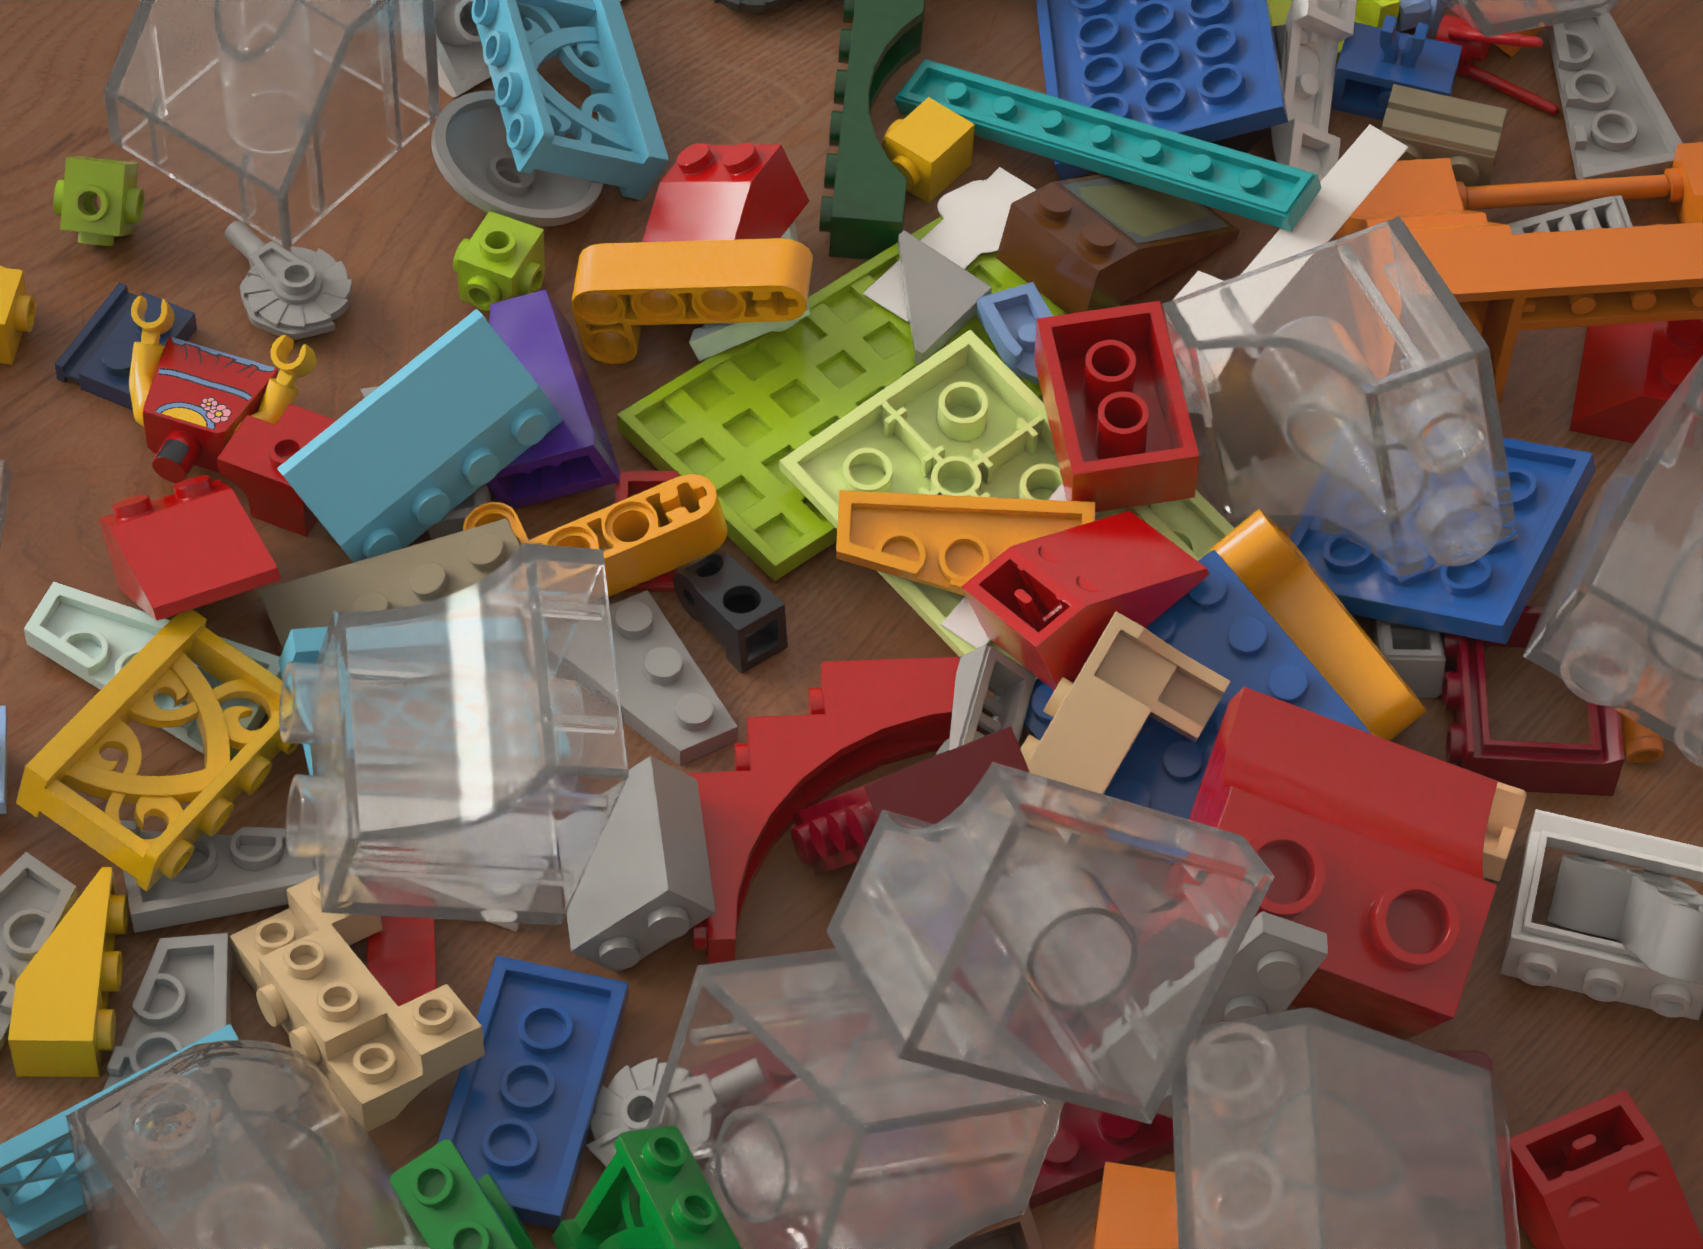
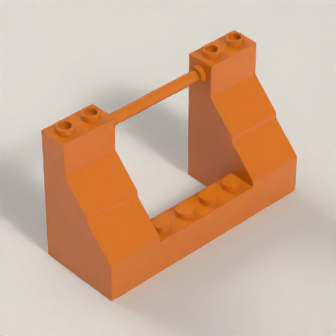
[1335,142,1703,418]

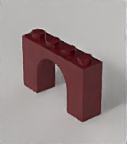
[791,726,1037,875]

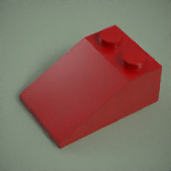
[642,143,810,242]
[98,475,281,621]

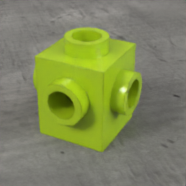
[53,156,145,246]
[453,210,545,311]

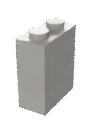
[556,756,716,973]

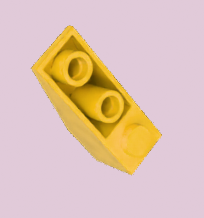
[8,867,129,1077]

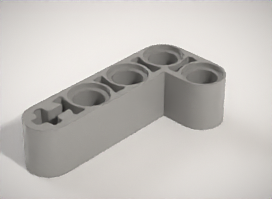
[1547,855,1703,985]

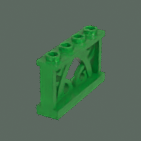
[552,1126,742,1249]
[390,1139,538,1249]

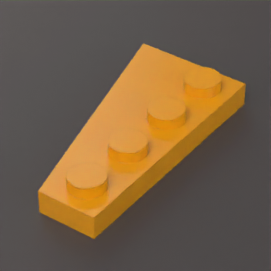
[836,490,1095,596]

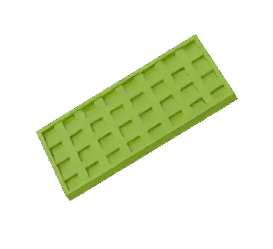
[617,216,1121,581]

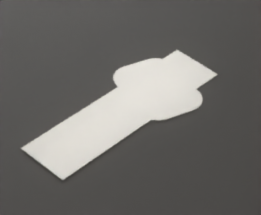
[863,167,1037,322]

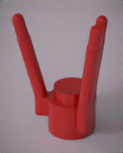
[1436,13,1559,115]

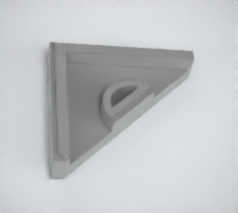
[897,230,992,365]

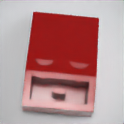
[961,510,1210,690]
[1497,1089,1703,1249]

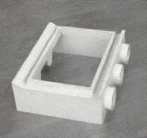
[1500,809,1703,1020]

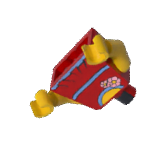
[129,295,317,483]

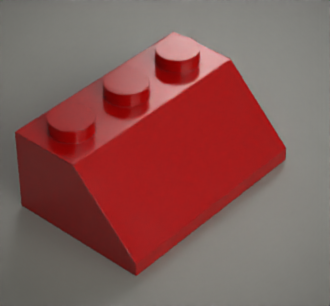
[1569,319,1703,455]

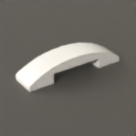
[1271,0,1357,182]

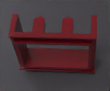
[1441,604,1625,796]

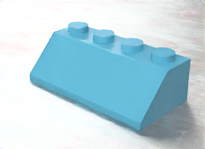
[277,309,563,563]

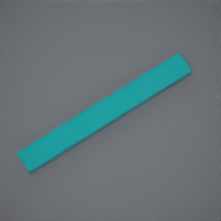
[894,59,1322,232]

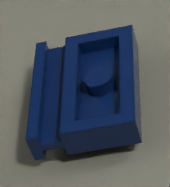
[55,282,197,410]

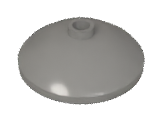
[431,90,603,227]

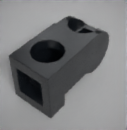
[673,550,788,674]

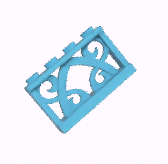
[472,0,669,200]

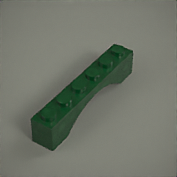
[819,0,925,260]

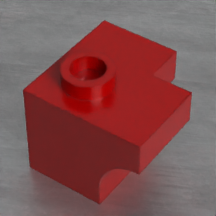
[217,403,337,537]

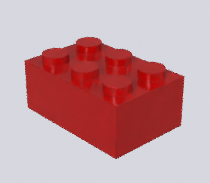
[1034,301,1199,513]

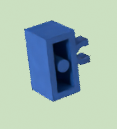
[1331,15,1462,121]

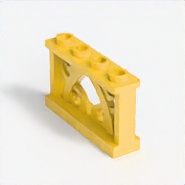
[16,609,302,892]

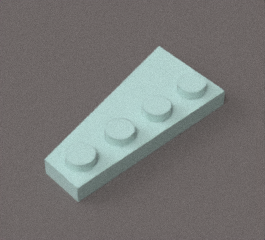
[24,581,282,761]

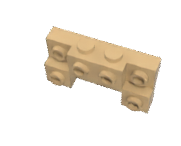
[981,611,1231,913]
[229,862,485,1133]

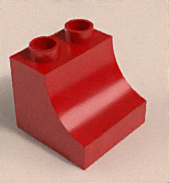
[1143,687,1498,1044]

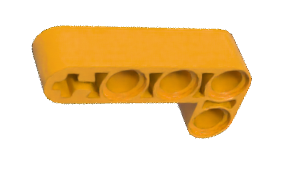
[571,238,813,365]
[463,474,728,624]
[1209,509,1427,741]

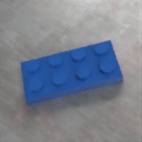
[437,955,629,1229]

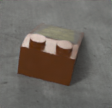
[996,174,1240,314]

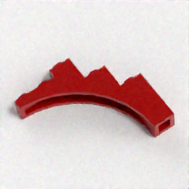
[686,657,982,976]

